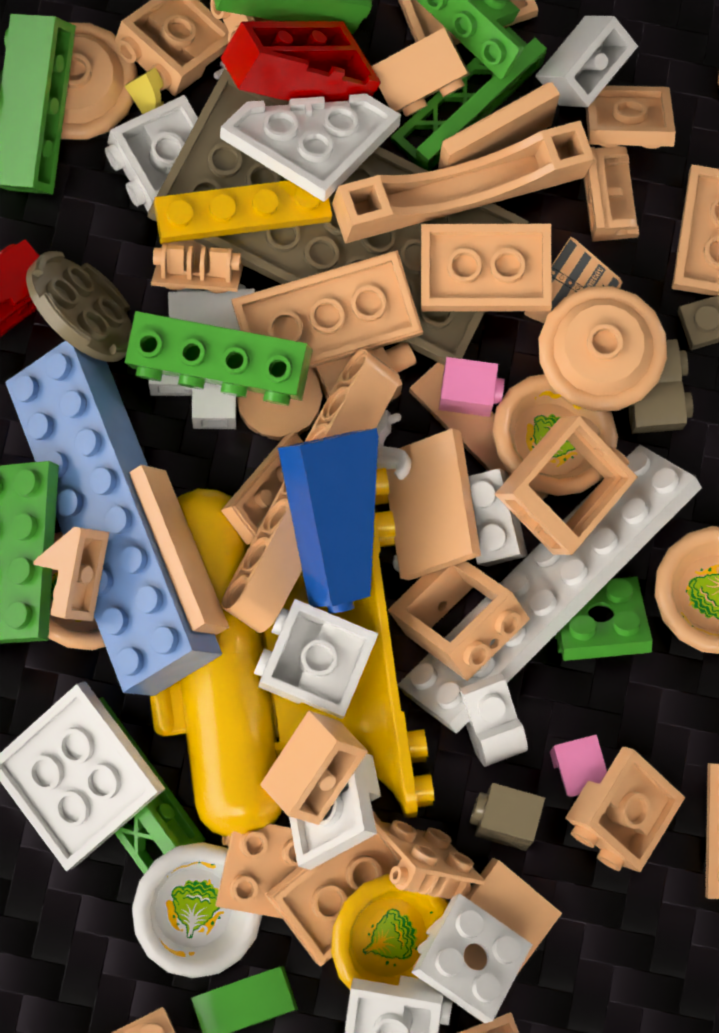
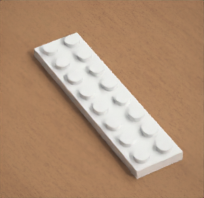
[398,445,702,734]

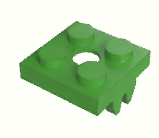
[555,577,652,661]

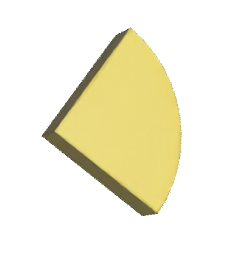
[125,67,164,114]

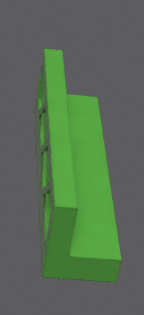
[391,26,547,171]
[99,697,206,874]

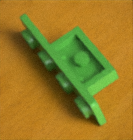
[417,0,523,79]

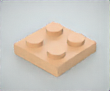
[585,85,676,149]

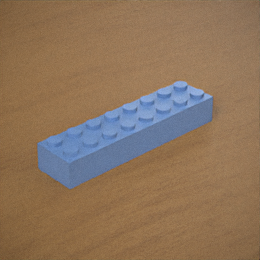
[5,341,223,696]

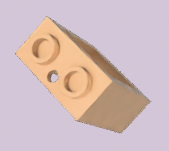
[495,416,638,555]
[388,561,530,681]

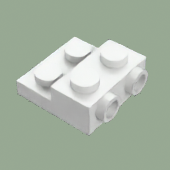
[105,95,198,212]
[254,599,378,719]
[289,754,381,870]
[345,976,453,1033]

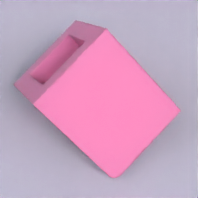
[550,734,607,797]

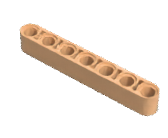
[221,349,400,633]

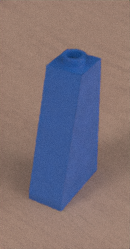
[278,428,378,614]

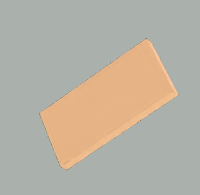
[231,250,423,369]

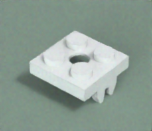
[411,893,533,1024]

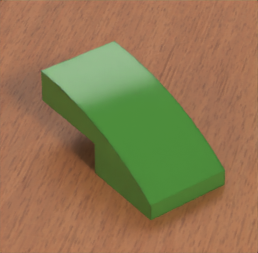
[191,966,298,1033]

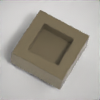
[677,295,719,350]

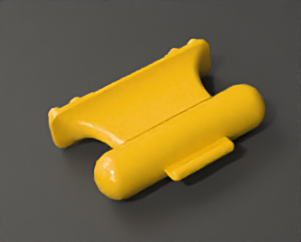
[150,468,435,837]

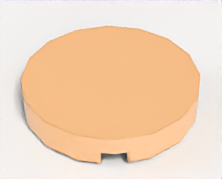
[236,368,322,441]

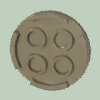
[26,251,132,362]

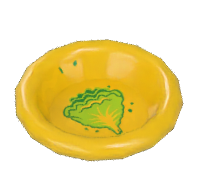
[331,874,449,990]

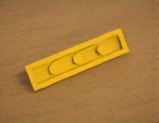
[154,180,332,244]

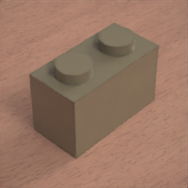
[469,783,545,851]

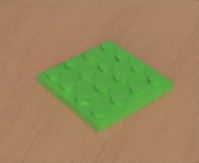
[0,461,59,644]

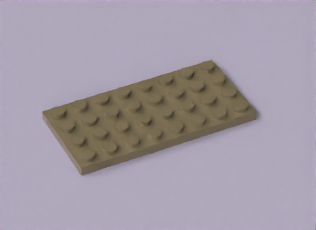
[147,69,529,365]

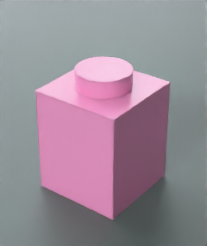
[439,357,505,417]

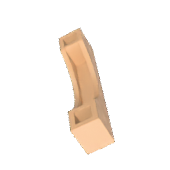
[332,121,595,244]

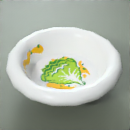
[132,842,262,978]

